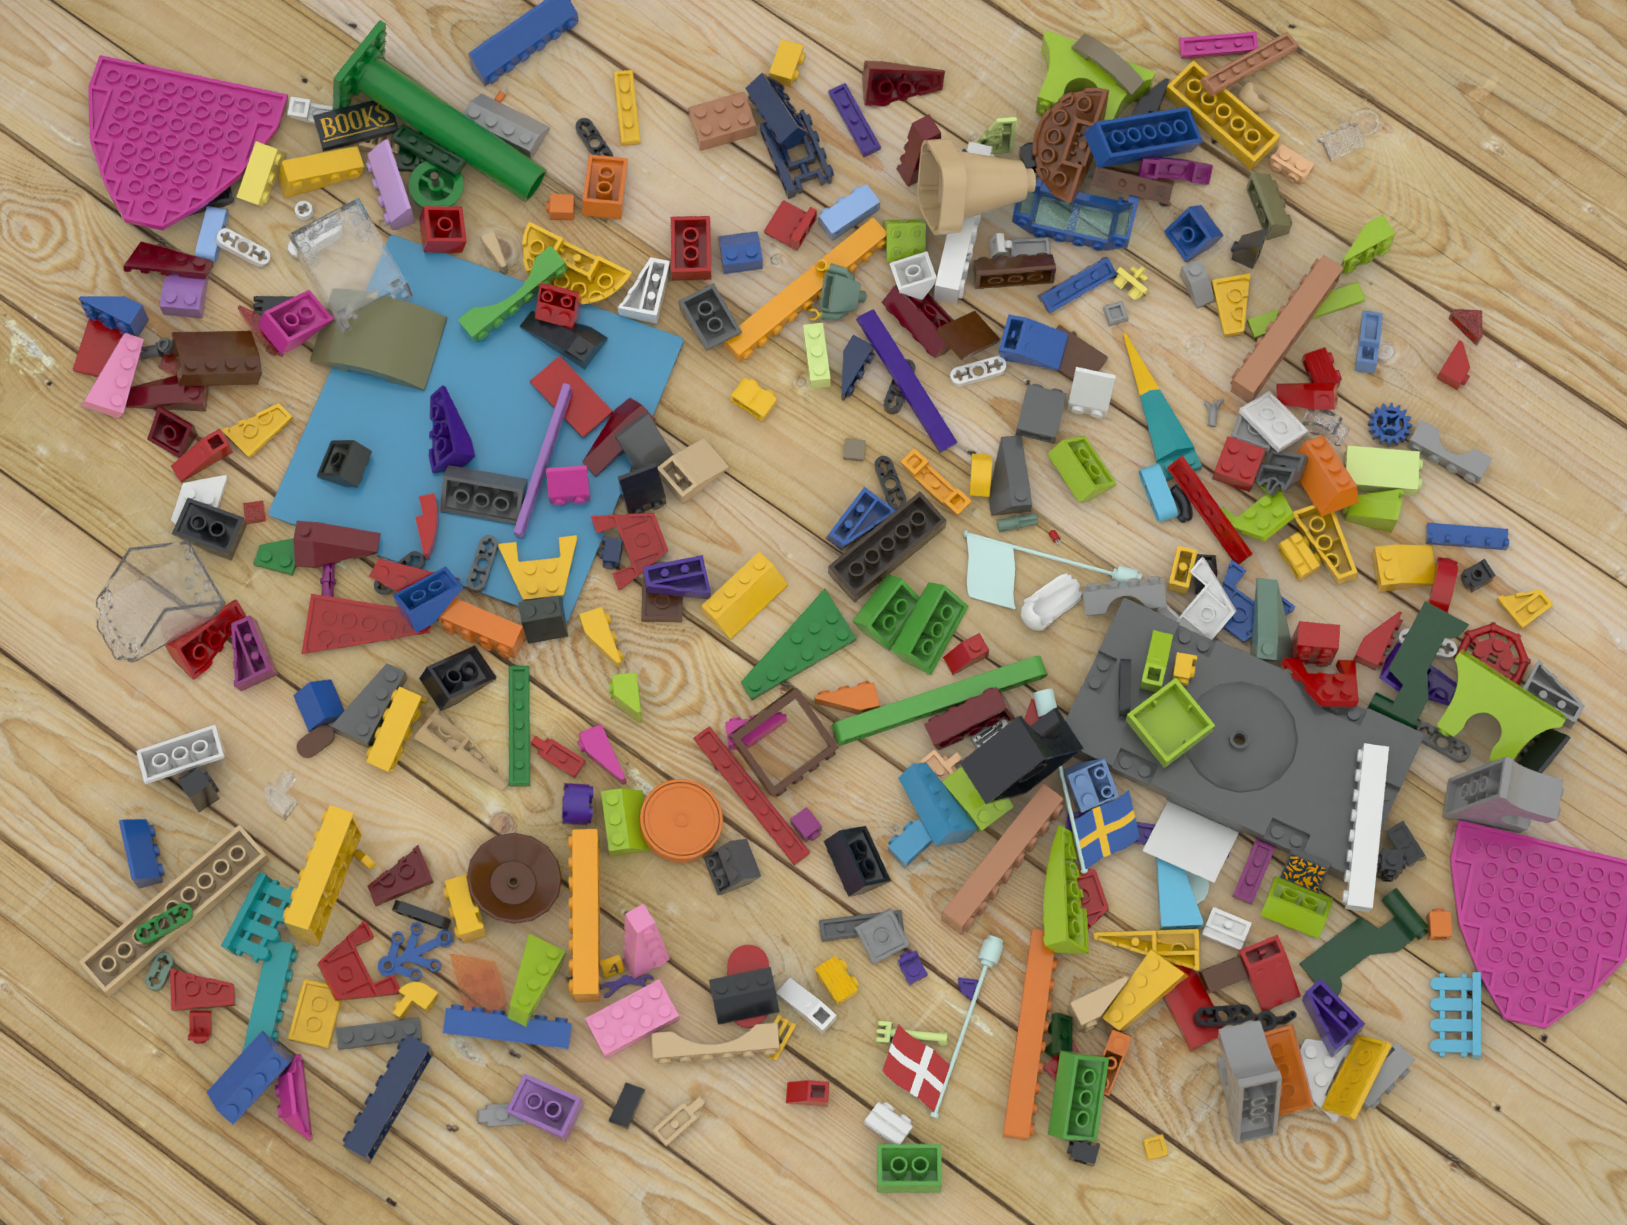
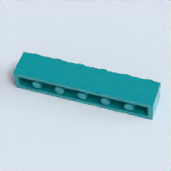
[242,941,298,1052]

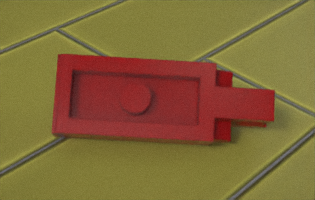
[531,736,586,779]

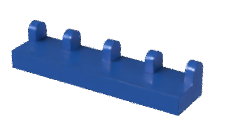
[1038,257,1117,313]
[1426,523,1509,550]

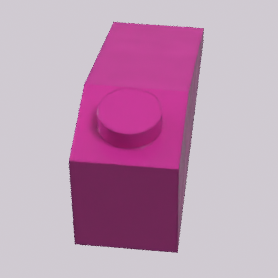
[577,724,626,785]

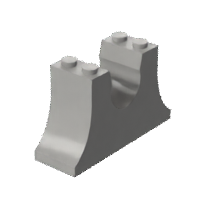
[1442,757,1564,833]
[1216,1020,1282,1144]

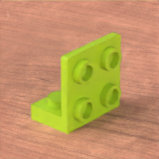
[883,219,926,263]

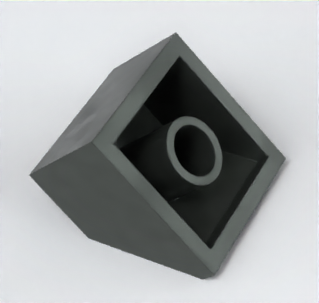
[317,440,372,487]
[518,596,569,644]

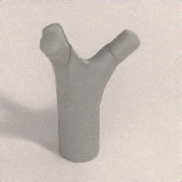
[1204,398,1224,427]

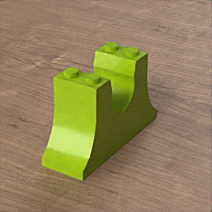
[1036,30,1155,121]
[1436,649,1567,762]

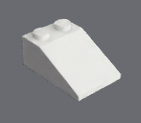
[1067,367,1116,419]

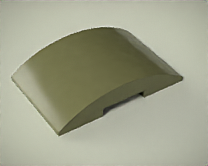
[310,289,447,391]

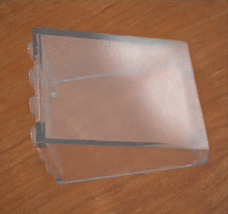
[288,198,413,333]

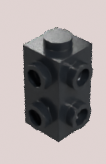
[1376,848,1406,882]

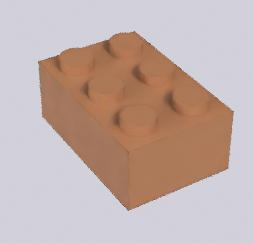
[688,91,756,151]

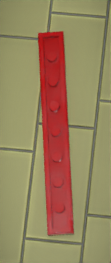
[693,726,810,866]

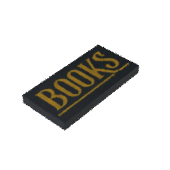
[313,100,399,152]

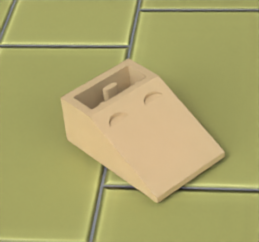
[658,438,730,505]

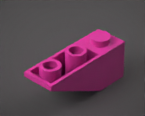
[725,712,787,750]

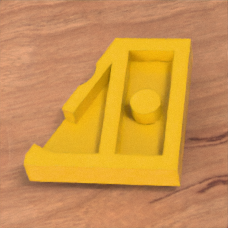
[1496,589,1554,630]

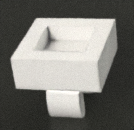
[989,233,1013,259]

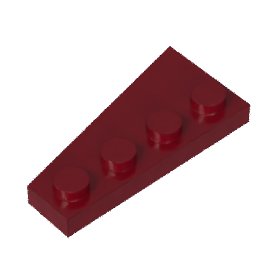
[123,241,213,279]

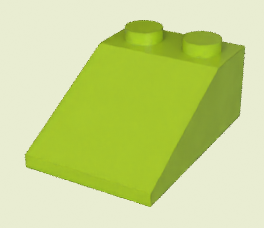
[941,766,1014,832]

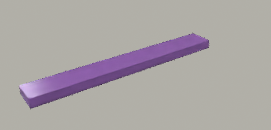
[513,383,573,539]

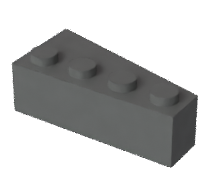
[331,663,407,749]

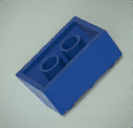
[119,819,165,888]

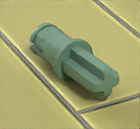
[997,513,1038,532]

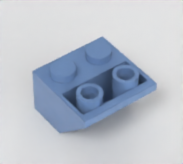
[1063,758,1119,812]

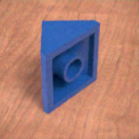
[293,679,345,732]

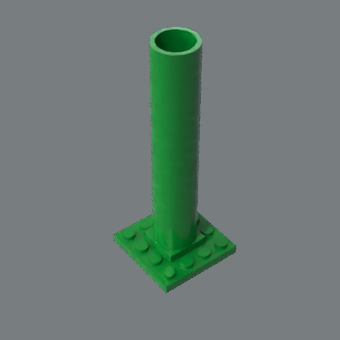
[333,20,547,202]

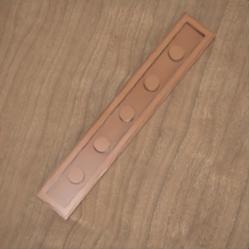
[1200,32,1299,96]

